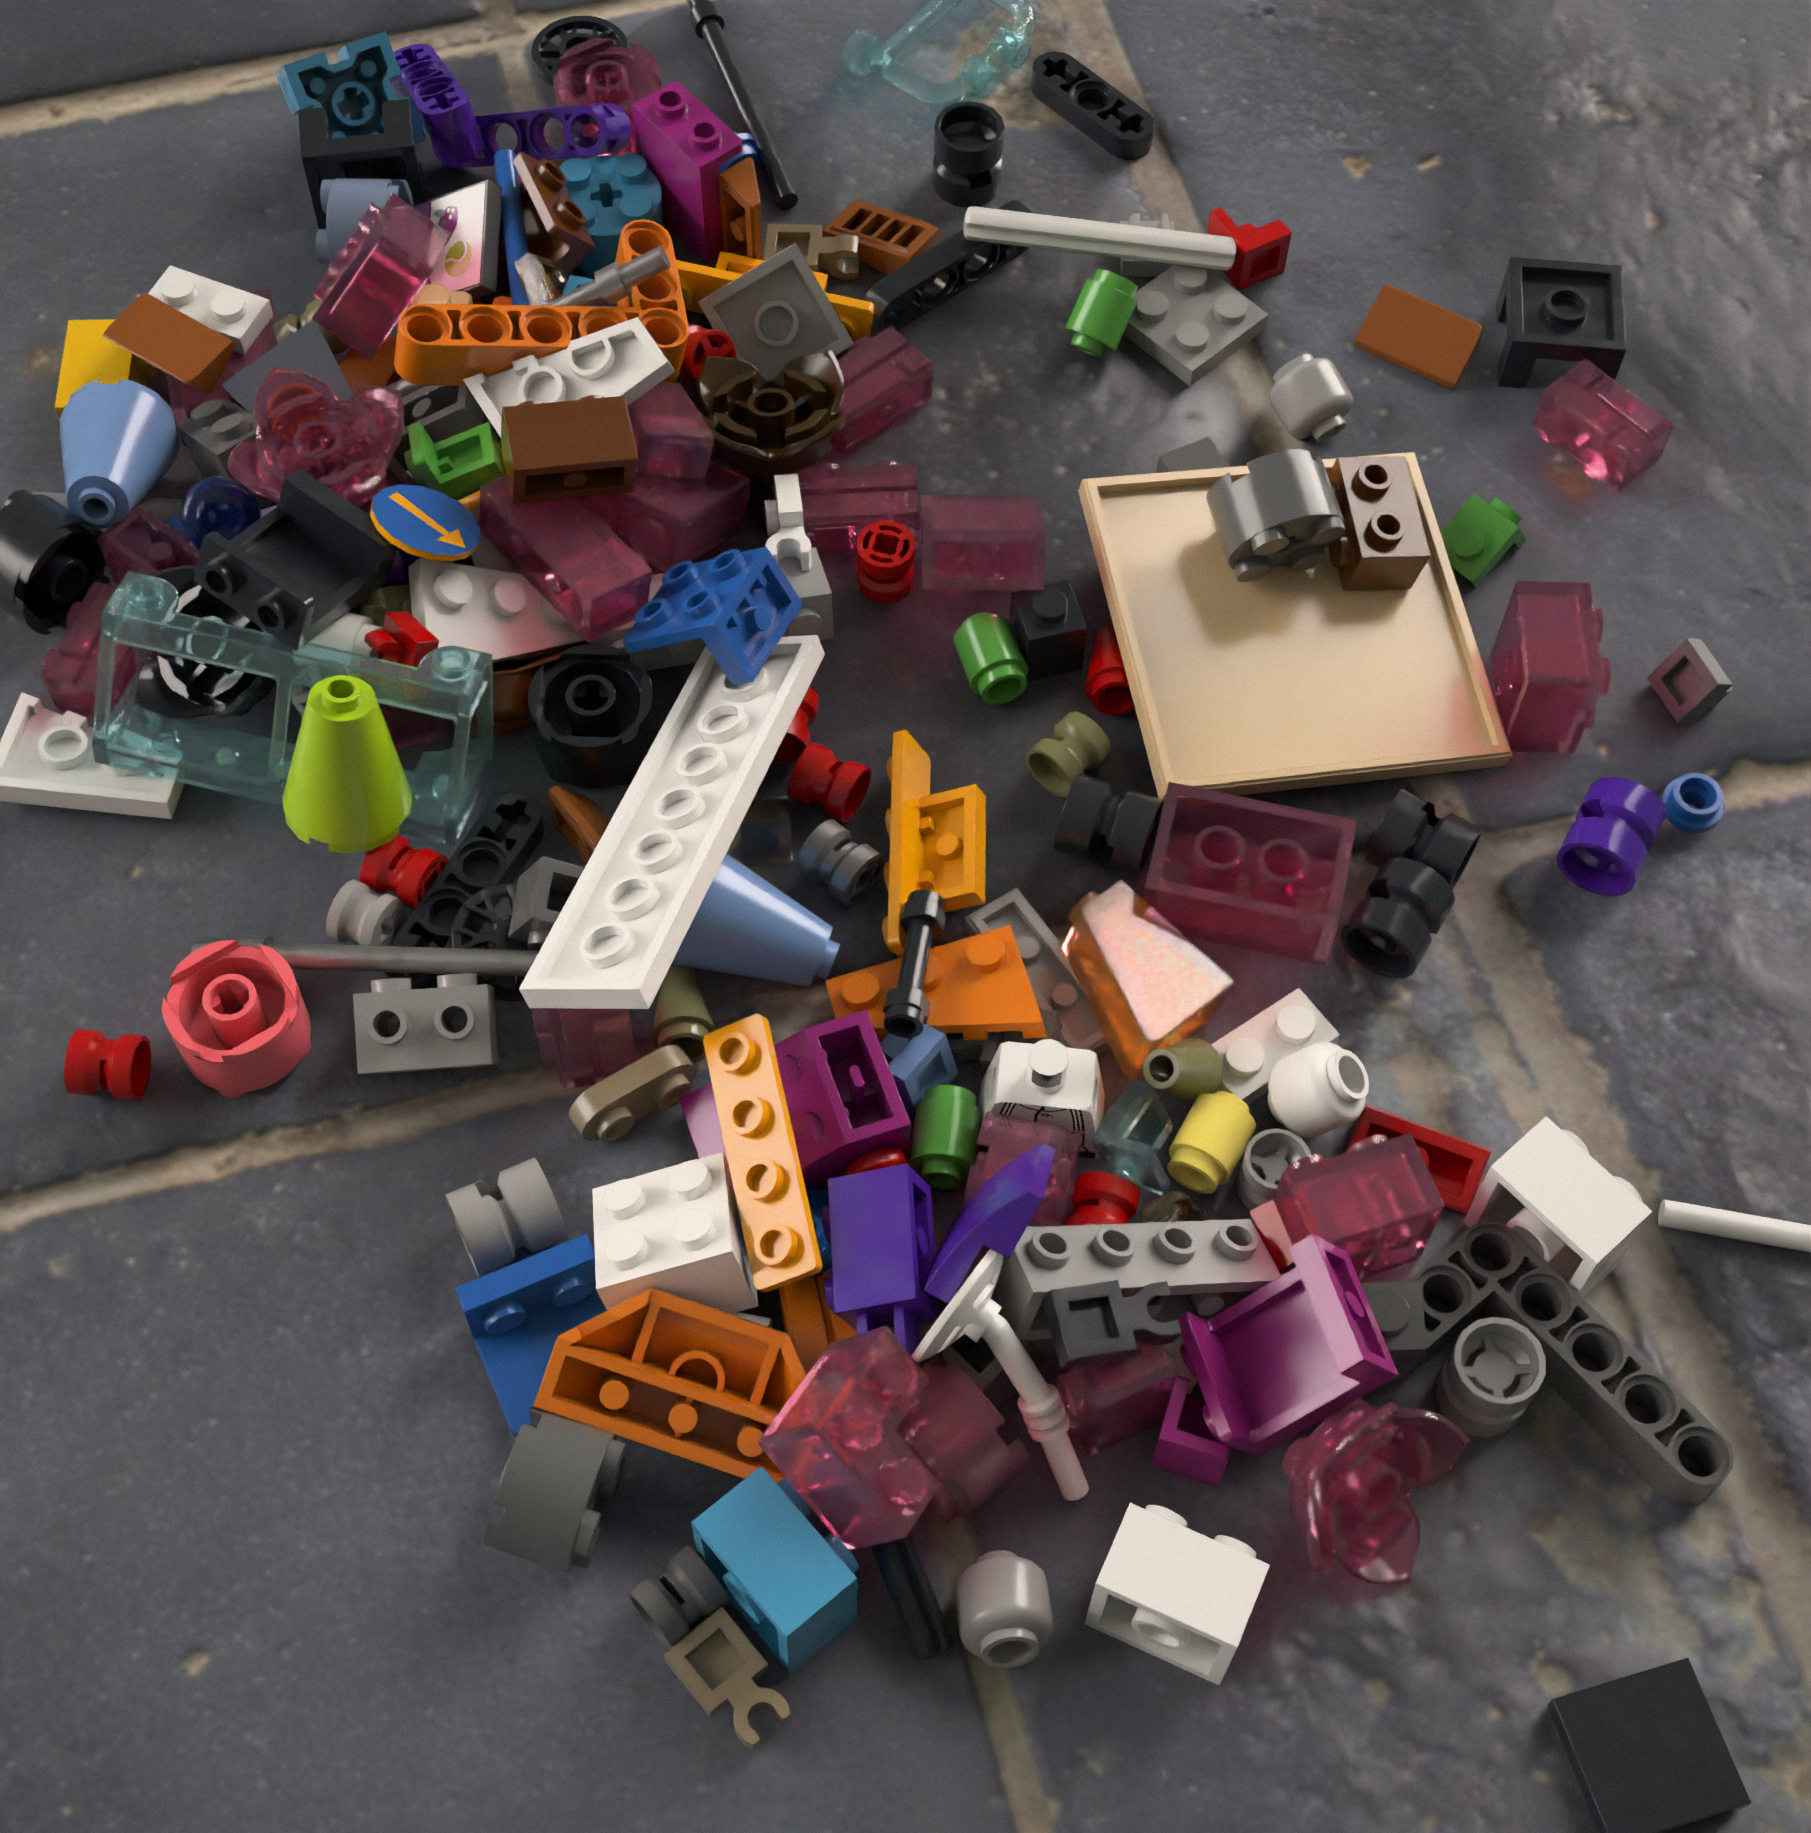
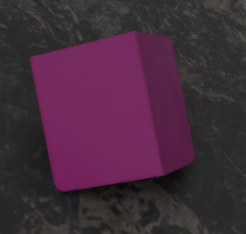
[1151,1375,1231,1487]

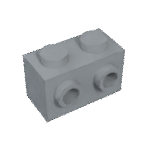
[353,973,499,1075]

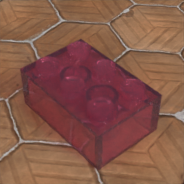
[1138,782,1357,966]

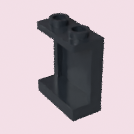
[194,468,397,652]

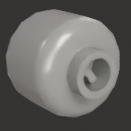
[1269,354,1354,443]
[954,1550,1054,1668]

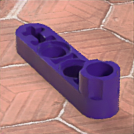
[394,44,485,164]
[432,103,631,169]

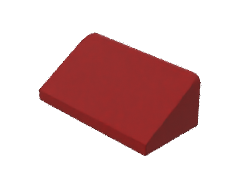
[1341,1104,1491,1214]

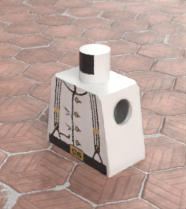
[978,1039,1105,1159]

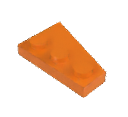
[825,925,1047,1043]

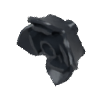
[134,565,295,719]

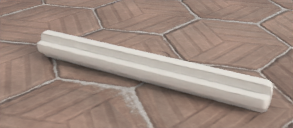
[963,206,1236,270]

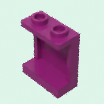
[632,81,743,264]
[1176,1234,1399,1457]

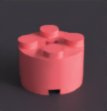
[162,940,311,1098]

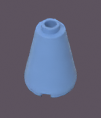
[60,379,180,529]
[671,853,840,987]

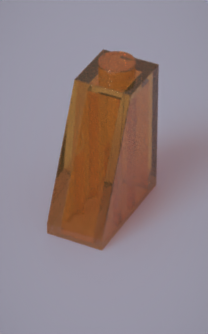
[1061,880,1234,1082]

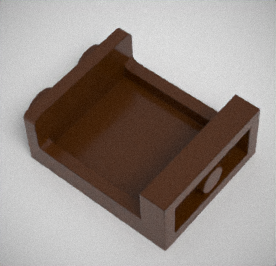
[473,151,595,305]

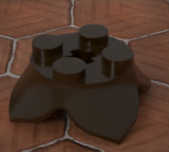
[696,350,846,486]

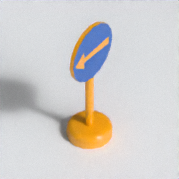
[370,447,566,562]

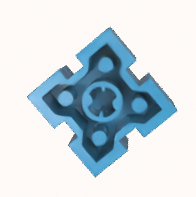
[275,31,426,144]

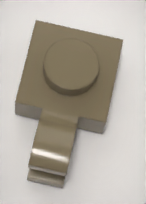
[763,224,861,280]

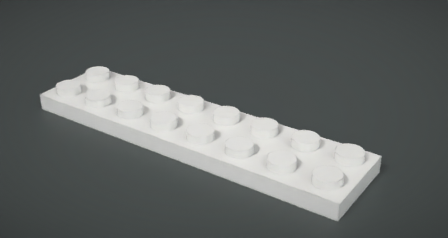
[519,635,825,1009]

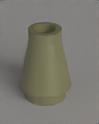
[651,965,715,1063]
[1143,1038,1223,1104]

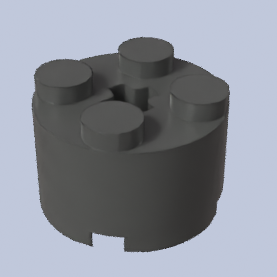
[1206,449,1345,582]
[484,1406,626,1573]

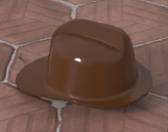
[437,649,567,736]

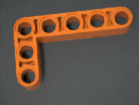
[394,219,689,387]

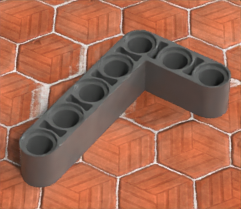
[1380,1221,1734,1507]

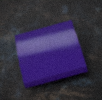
[924,1143,1056,1304]

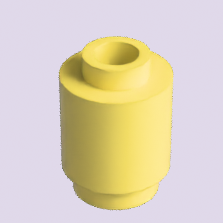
[1167,1091,1256,1194]

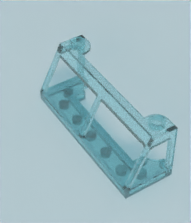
[92,571,494,846]

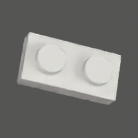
[148,265,273,355]
[1211,988,1340,1105]

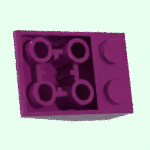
[679,1010,911,1191]

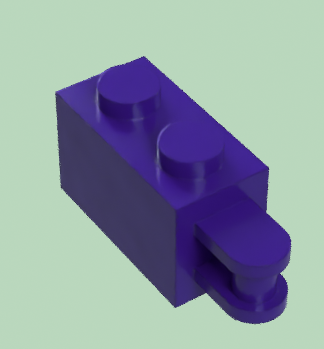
[821,1163,940,1376]

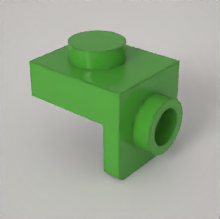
[404,422,506,499]
[1441,493,1526,588]

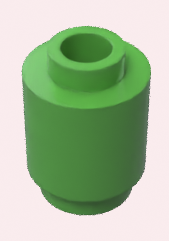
[1064,269,1138,358]
[953,612,1028,705]
[909,1085,981,1190]

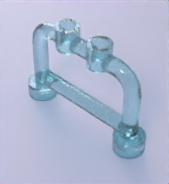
[841,0,1036,105]

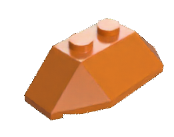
[533,1287,832,1500]

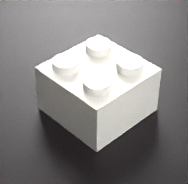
[1463,1116,1652,1298]
[592,1152,758,1314]
[1084,1503,1270,1685]

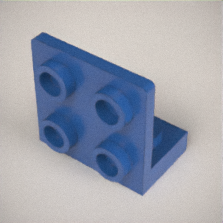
[623,546,803,686]
[455,1233,607,1437]

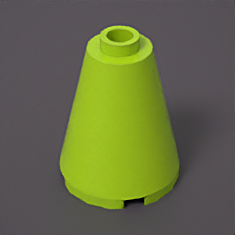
[283,675,412,854]

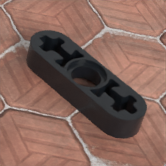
[1031,51,1154,160]

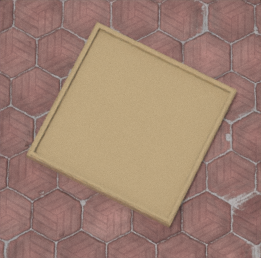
[1078,452,1513,804]

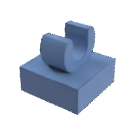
[880,1024,959,1117]

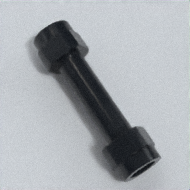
[883,890,946,1038]

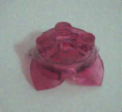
[228,367,404,508]
[1283,1398,1470,1584]

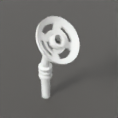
[911,1249,1089,1501]

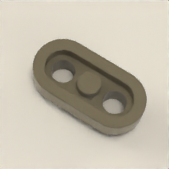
[569,1045,696,1143]

